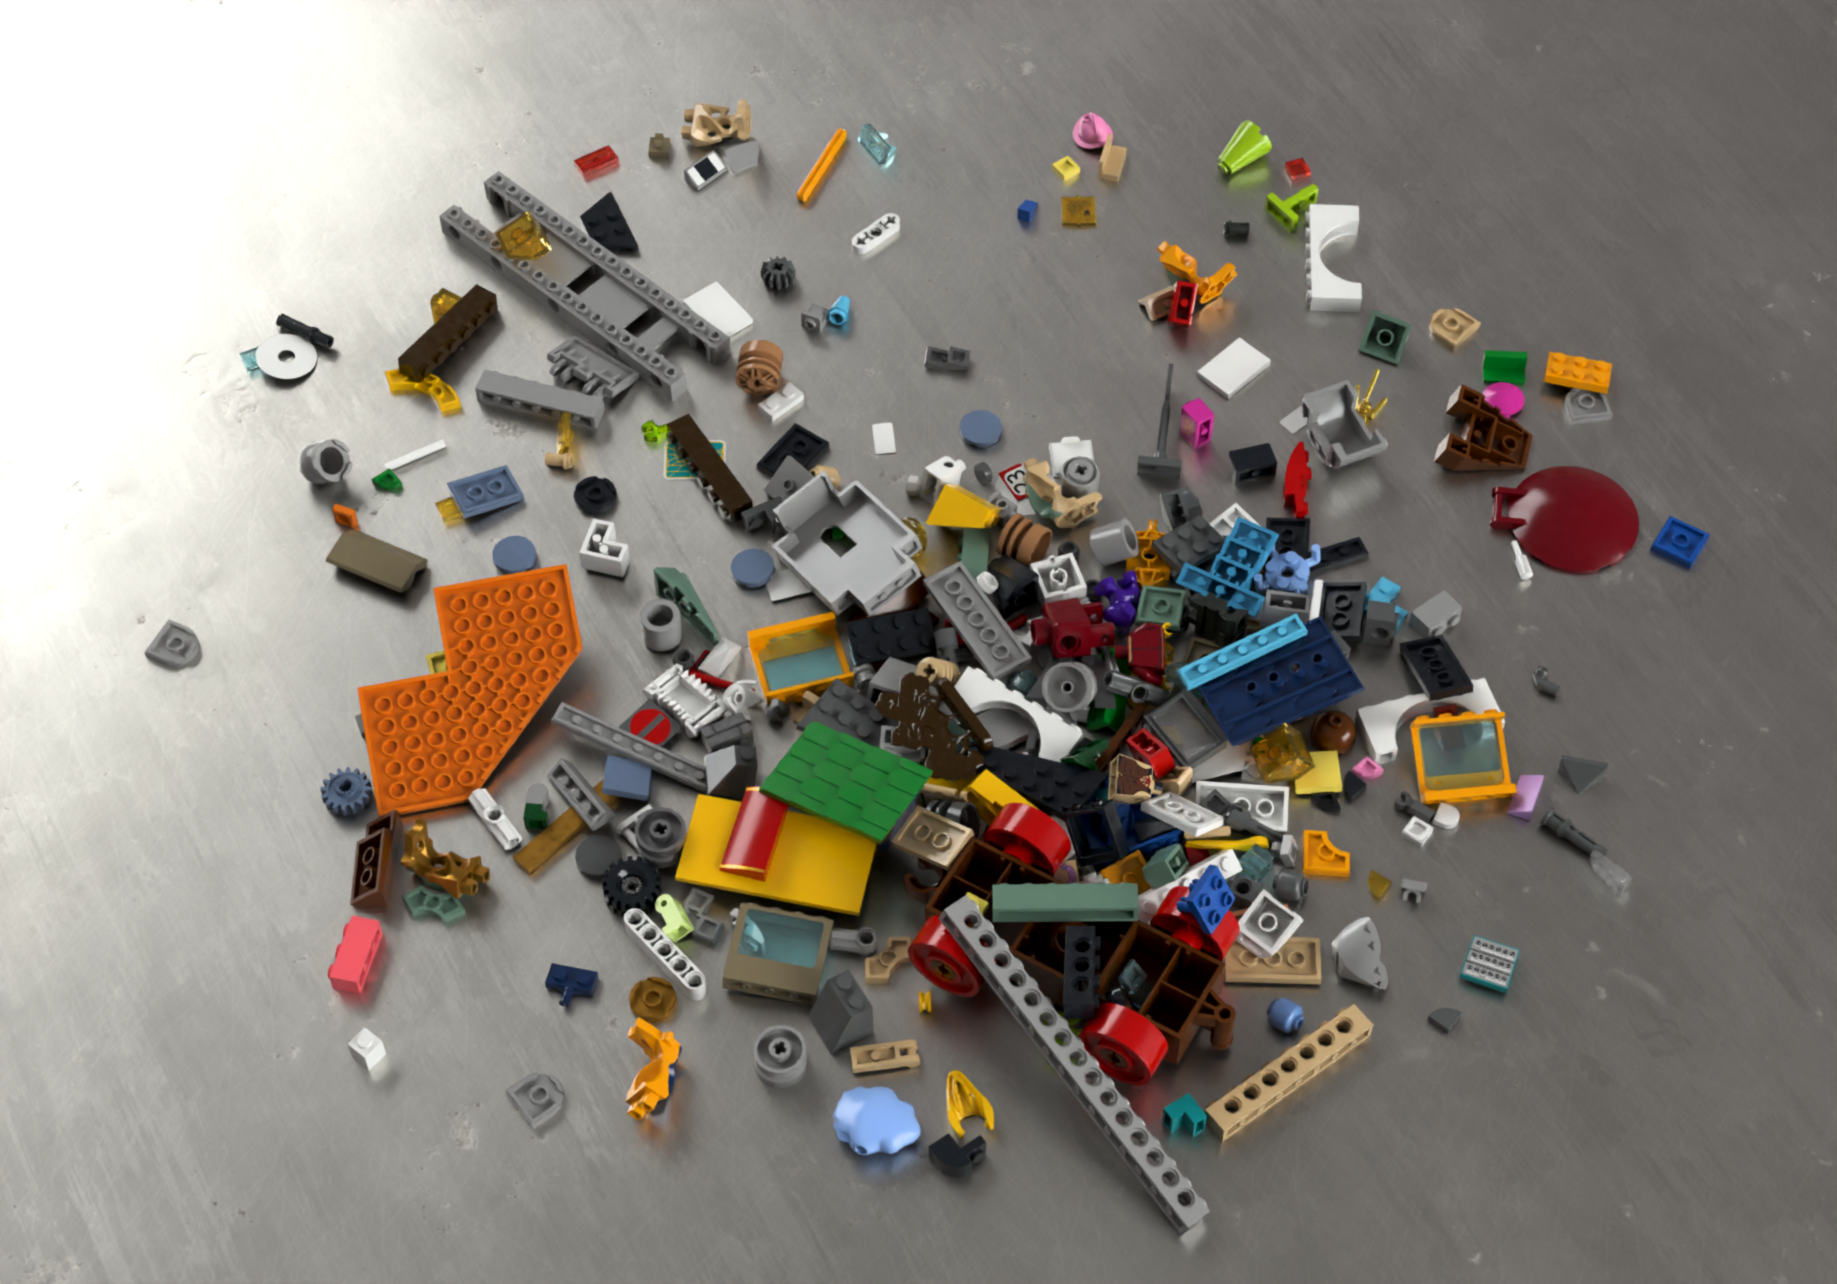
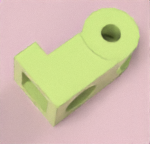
[655,894,694,943]

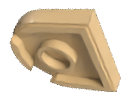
[1429,308,1480,350]

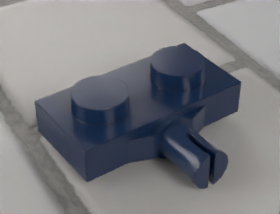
[545,963,598,1007]

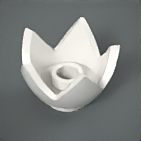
[724,680,764,720]

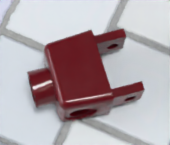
[1030,598,1114,658]

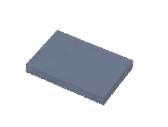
[447,465,524,519]

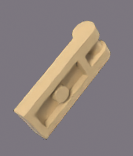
[850,1039,920,1074]

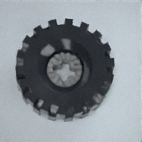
[602,856,662,917]

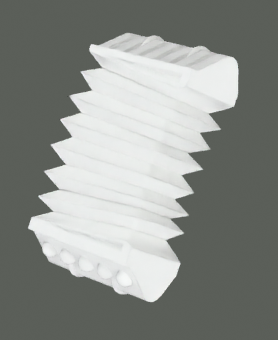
[643,663,728,739]

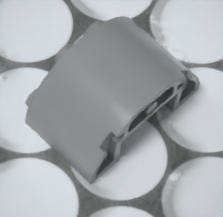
[1302,380,1388,469]

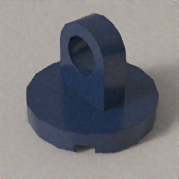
[1089,801,1134,846]

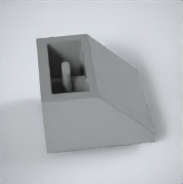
[1262,590,1311,629]

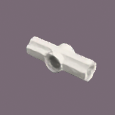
[468,788,522,850]

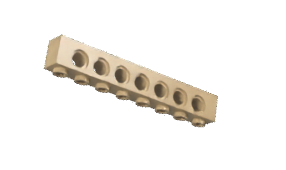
[1205,1004,1373,1142]

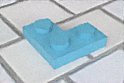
[1364,577,1408,631]

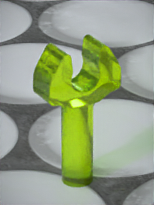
[641,420,668,442]

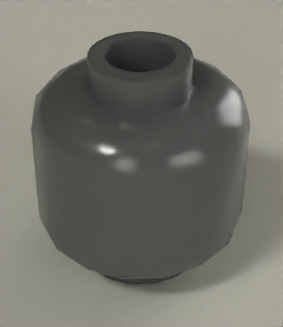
[1272,869,1309,901]

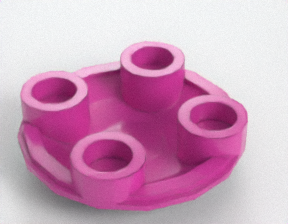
[1483,382,1525,418]

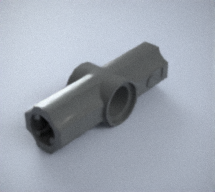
[1102,670,1170,708]

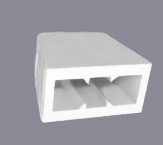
[920,456,966,506]

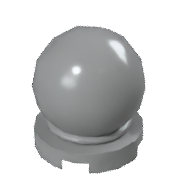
[298,439,352,484]

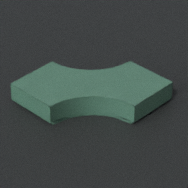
[401,885,465,924]

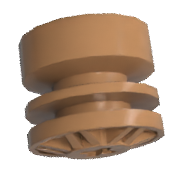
[735,340,783,395]
[997,513,1052,569]

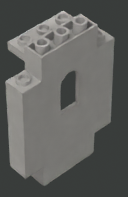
[772,471,923,617]

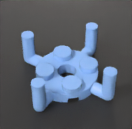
[1253,544,1321,595]

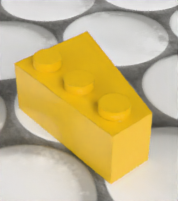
[960,769,1039,826]

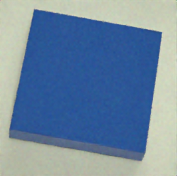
[1650,516,1710,568]

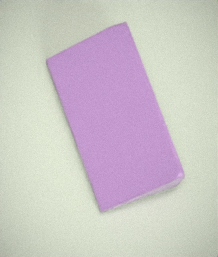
[1507,775,1544,821]

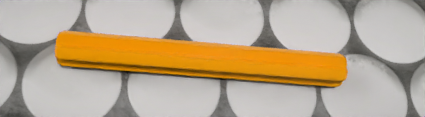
[796,128,847,202]

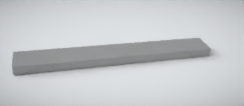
[551,702,707,794]

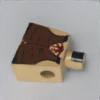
[1108,754,1163,804]

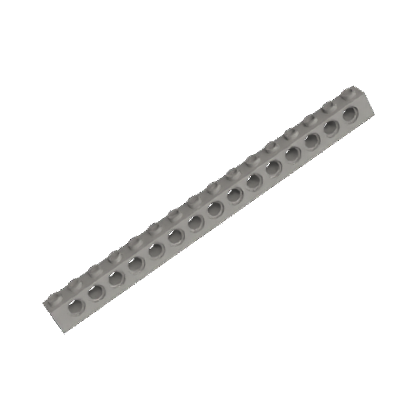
[938,895,1210,1235]

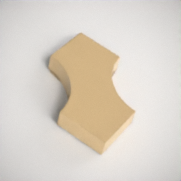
[865,937,912,984]

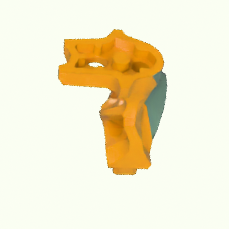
[1157,241,1238,304]

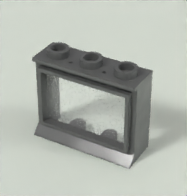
[1141,688,1228,769]

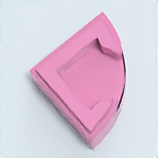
[1351,756,1384,779]

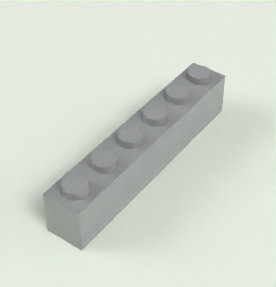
[475,369,605,431]

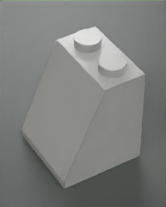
[867,657,917,704]

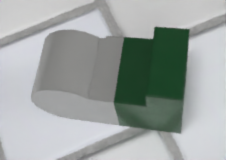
[523,783,550,830]

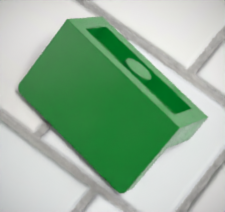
[1482,350,1528,385]

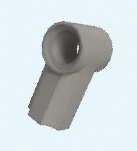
[830,927,877,958]

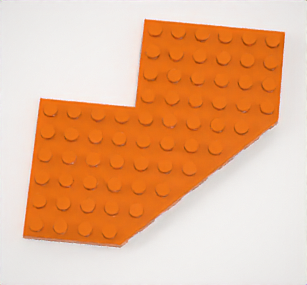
[357,564,583,817]

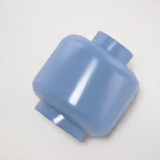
[1267,997,1304,1033]

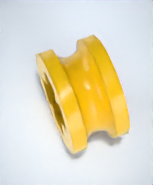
[919,991,931,1013]

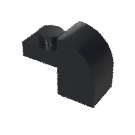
[929,1133,986,1178]

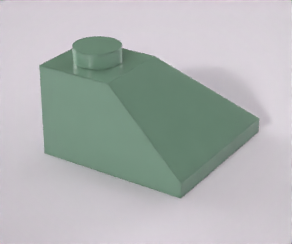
[1359,310,1412,364]

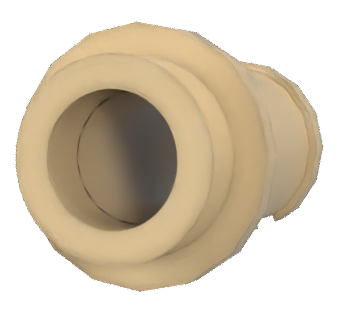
[545,452,573,469]

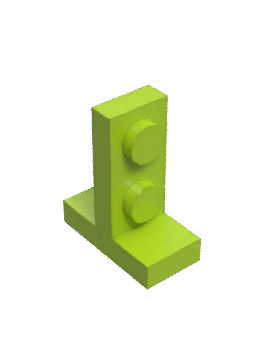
[1264,183,1319,233]

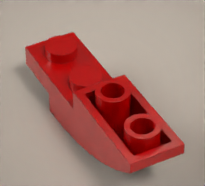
[1283,442,1312,518]

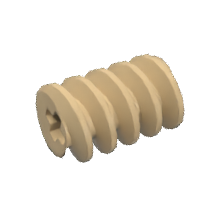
[916,657,961,687]

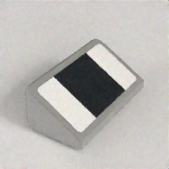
[684,150,728,191]

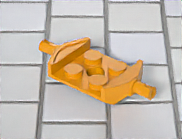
[1126,519,1170,591]

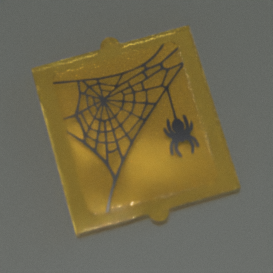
[1061,195,1096,227]

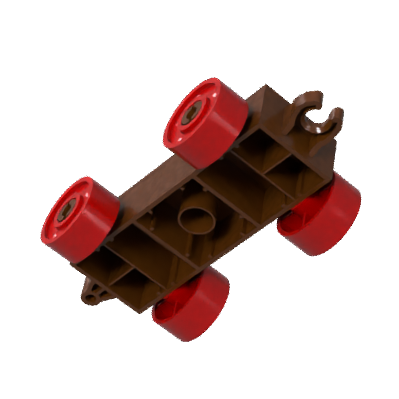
[904,803,1240,1086]

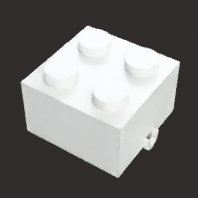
[1030,553,1087,608]

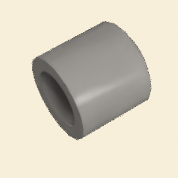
[1060,456,1100,499]
[1090,518,1139,566]
[640,599,682,652]

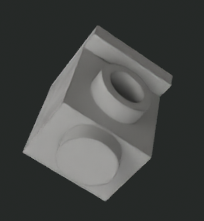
[986,490,1017,529]

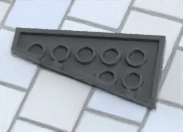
[796,678,929,766]

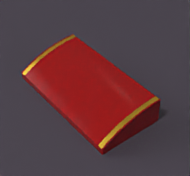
[720,786,790,882]

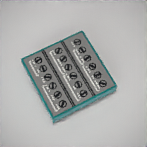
[1460,935,1520,993]

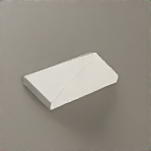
[698,637,741,678]

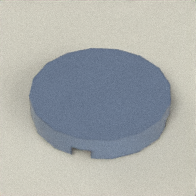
[959,410,1002,448]
[492,535,536,574]
[731,548,775,588]

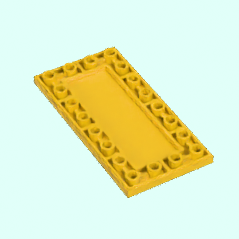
[675,794,877,916]

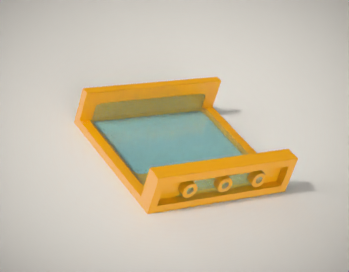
[747,611,855,705]
[1410,709,1517,805]

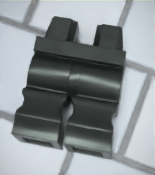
[1187,592,1249,649]

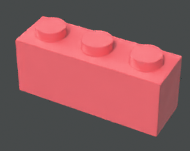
[328,915,382,993]

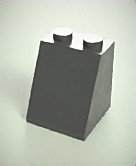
[808,969,874,1055]

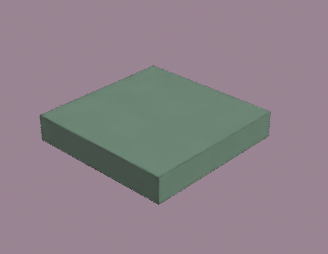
[1135,585,1187,631]

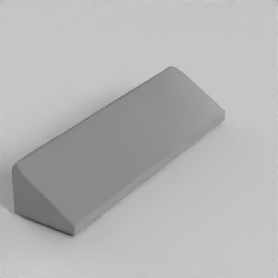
[547,758,616,831]

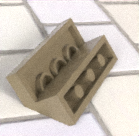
[326,529,428,593]

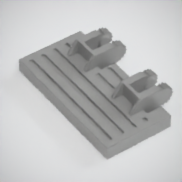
[547,335,639,398]

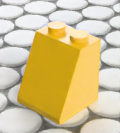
[926,484,1001,528]

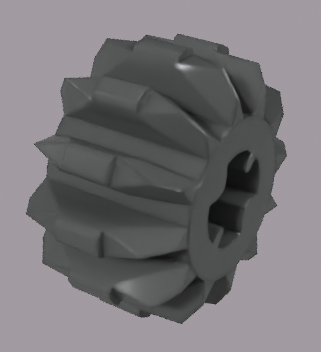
[760,256,795,290]

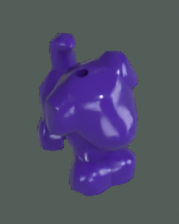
[1093,570,1142,634]

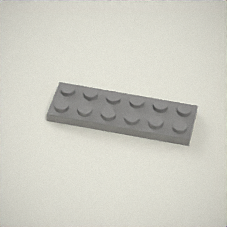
[923,561,1032,681]

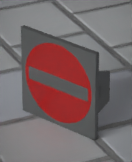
[618,698,683,747]

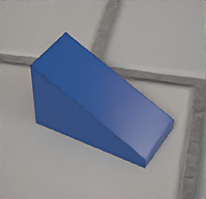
[1017,200,1038,222]

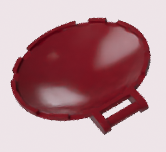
[1490,466,1639,573]

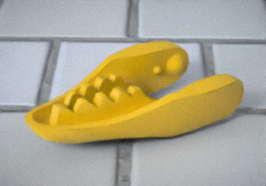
[947,1070,994,1140]

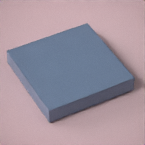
[602,755,651,801]

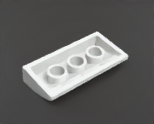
[1195,781,1289,832]

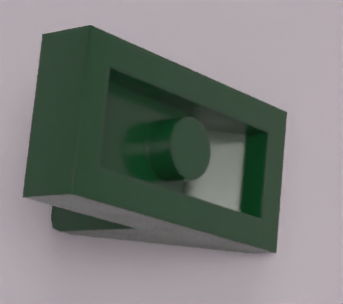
[1060,739,1110,771]

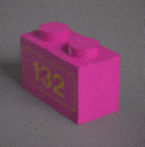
[1179,398,1214,450]

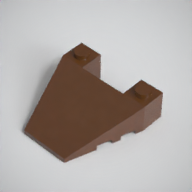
[1434,384,1533,471]

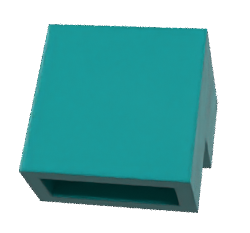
[1162,1093,1207,1137]

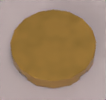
[629,977,677,1023]

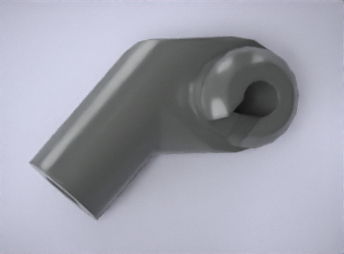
[1533,666,1560,696]

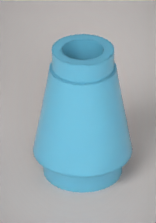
[828,296,850,325]

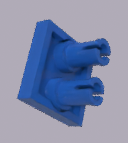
[1177,865,1236,935]

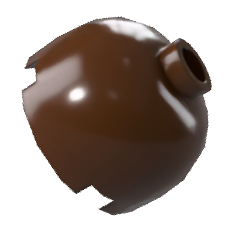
[1310,710,1356,755]

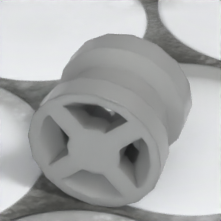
[853,664,875,692]

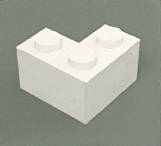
[579,518,630,577]

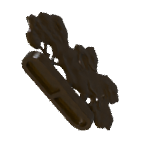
[875,672,994,782]

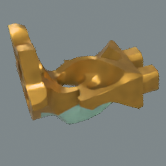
[400,817,490,899]

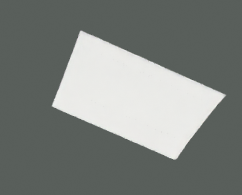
[766,569,812,601]

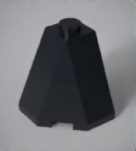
[988,554,1039,621]

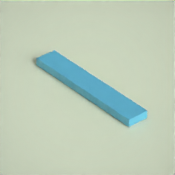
[1177,614,1308,691]

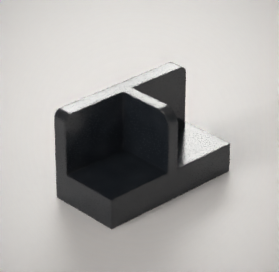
[1229,443,1277,484]

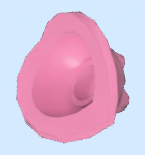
[1073,112,1113,150]

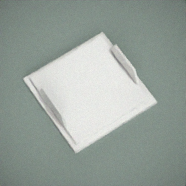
[1049,436,1094,478]

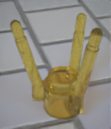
[1355,369,1387,422]

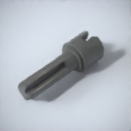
[934,628,959,666]
[1224,803,1283,843]

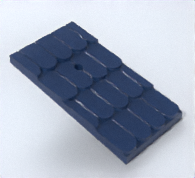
[1198,616,1365,747]

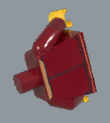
[1115,622,1173,690]

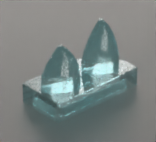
[858,123,896,165]

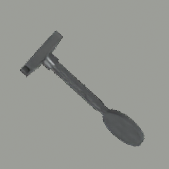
[1137,364,1182,478]

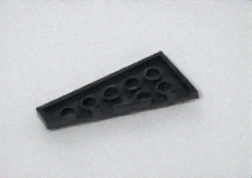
[958,741,1109,821]

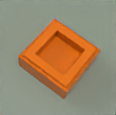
[332,503,358,528]

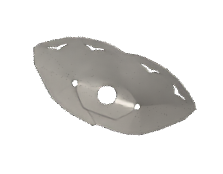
[1331,917,1388,990]

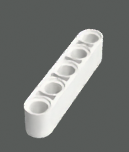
[624,908,707,1001]

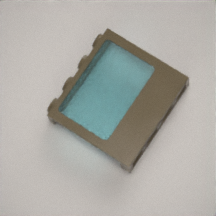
[722,903,834,1006]

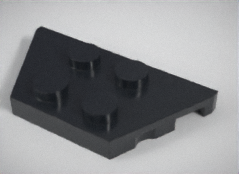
[580,192,639,252]

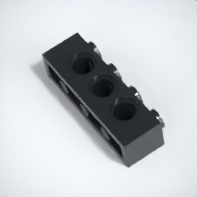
[1063,926,1101,1019]

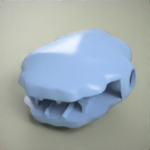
[833,1086,921,1155]

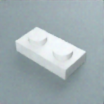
[758,382,804,422]

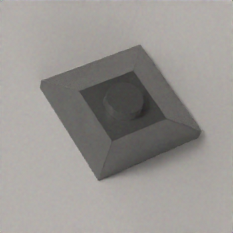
[704,745,758,800]

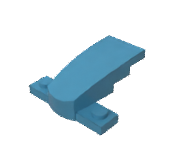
[1176,517,1279,618]

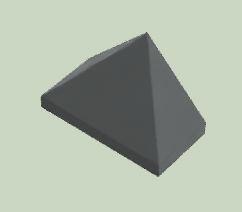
[1558,755,1608,794]
[1133,817,1178,843]

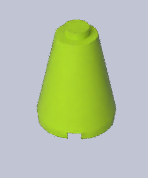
[1217,120,1272,175]

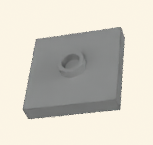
[764,455,814,502]

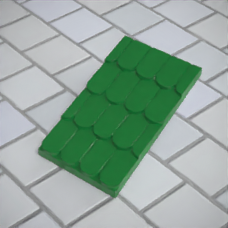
[759,722,933,850]

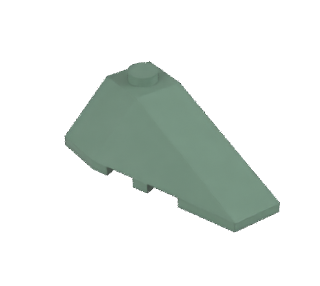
[653,567,718,646]

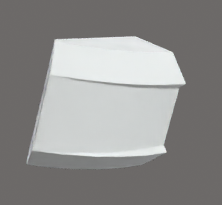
[1236,889,1304,959]

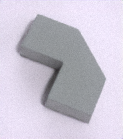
[682,887,724,945]

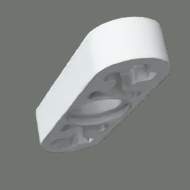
[852,213,900,255]

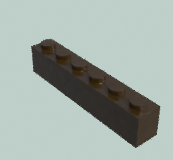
[398,284,498,383]
[666,414,753,524]

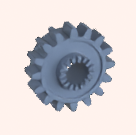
[320,767,373,816]

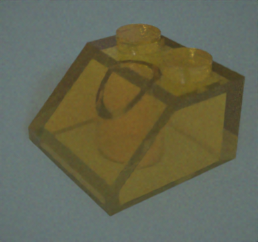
[495,211,552,260]
[1250,722,1316,784]

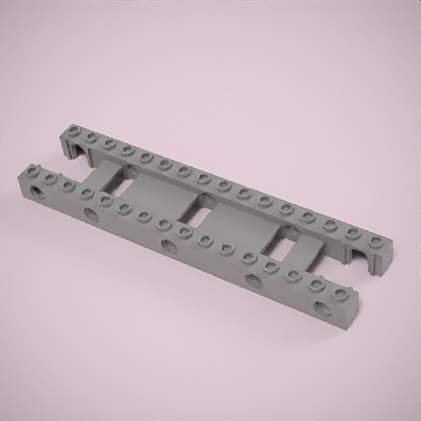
[439,171,731,402]

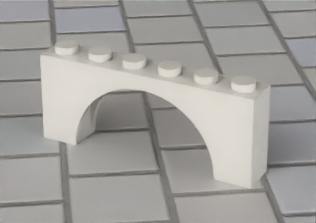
[1304,204,1362,312]
[938,666,1083,762]
[1355,678,1505,765]

